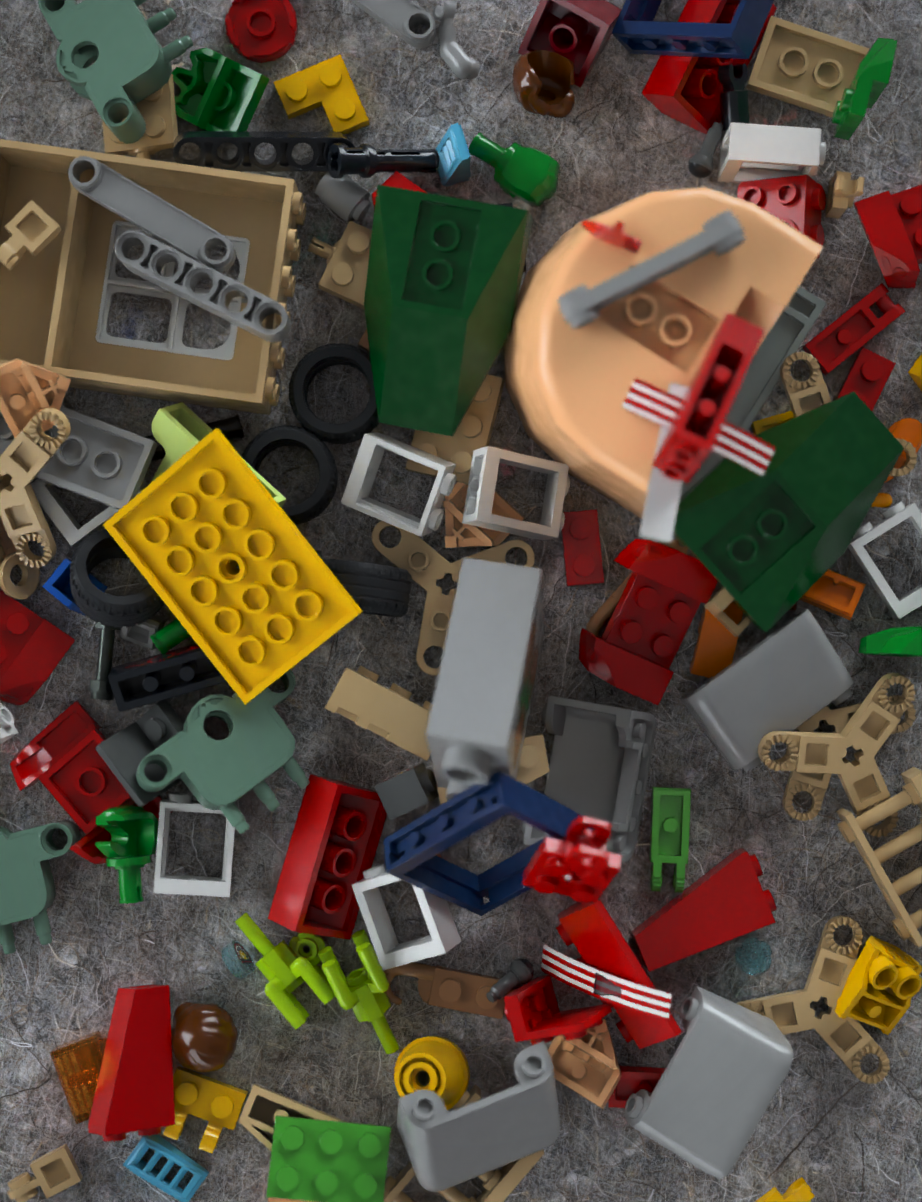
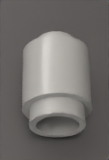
[315,171,371,223]

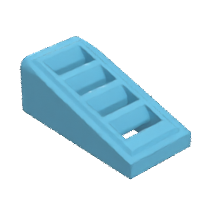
[435,123,471,187]
[123,1134,209,1202]

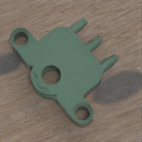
[38,0,193,144]
[136,670,310,834]
[0,820,81,955]

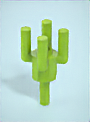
[235,912,335,1030]
[317,929,399,1054]

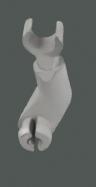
[433,0,480,79]

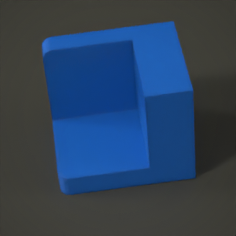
[42,558,108,616]

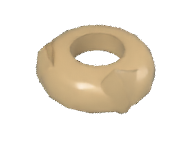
[0,552,40,600]

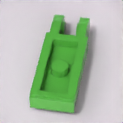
[649,786,691,893]

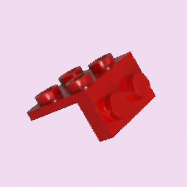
[737,175,826,259]
[504,975,612,1045]

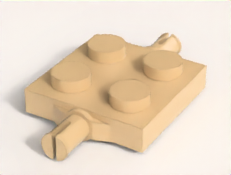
[102,74,178,160]
[308,220,372,309]

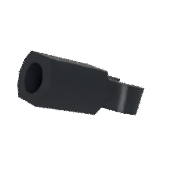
[718,64,750,131]

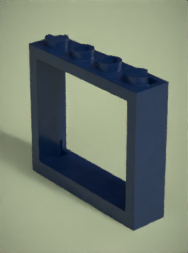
[612,0,774,59]
[384,770,592,916]

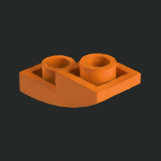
[689,597,743,678]

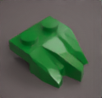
[832,38,897,140]
[171,47,270,131]
[858,626,922,658]

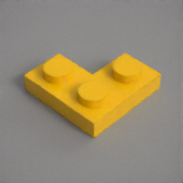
[274,54,370,135]

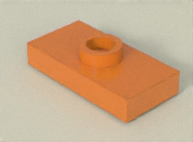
[799,569,866,621]

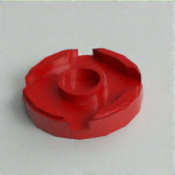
[225,0,298,63]

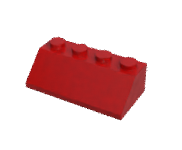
[641,0,777,134]
[267,774,387,940]
[555,899,682,1049]

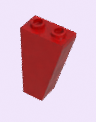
[652,313,765,483]
[631,848,777,972]
[88,984,175,1142]

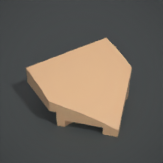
[0,358,71,438]
[443,482,525,548]
[548,1019,622,1109]

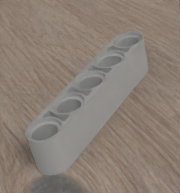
[115,230,291,343]

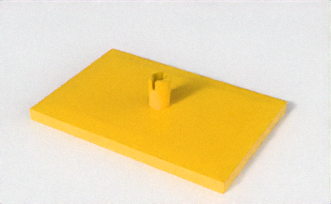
[103,428,363,705]

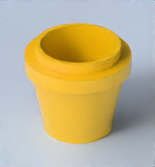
[394,1036,470,1110]

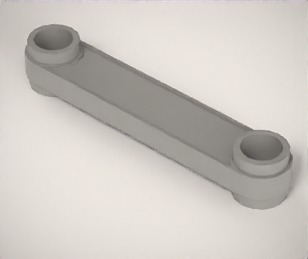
[350,0,436,49]
[68,156,236,272]
[557,210,746,330]

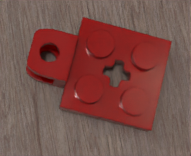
[522,816,622,903]

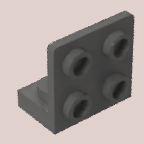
[96,699,184,807]

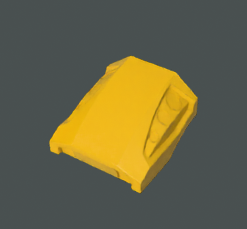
[835,936,922,1035]

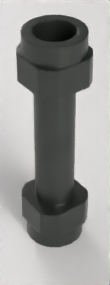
[89,622,121,700]

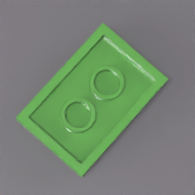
[266,1115,391,1202]

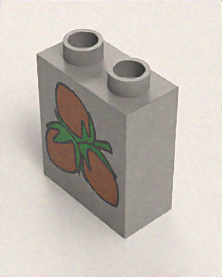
[426,557,544,800]

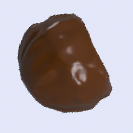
[513,50,575,118]
[171,1002,238,1073]

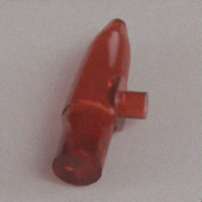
[581,220,642,254]

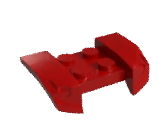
[854,184,922,288]
[579,539,718,705]
[0,589,75,706]
[10,700,173,865]

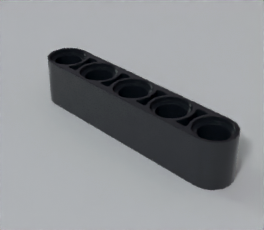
[173,131,355,172]

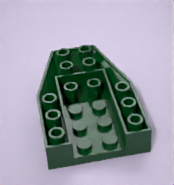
[364,185,533,437]
[673,392,904,633]

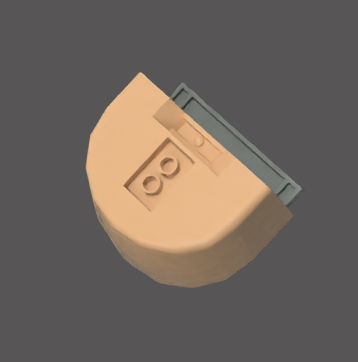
[504,187,826,519]

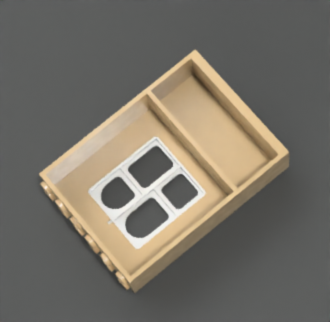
[0,139,306,415]

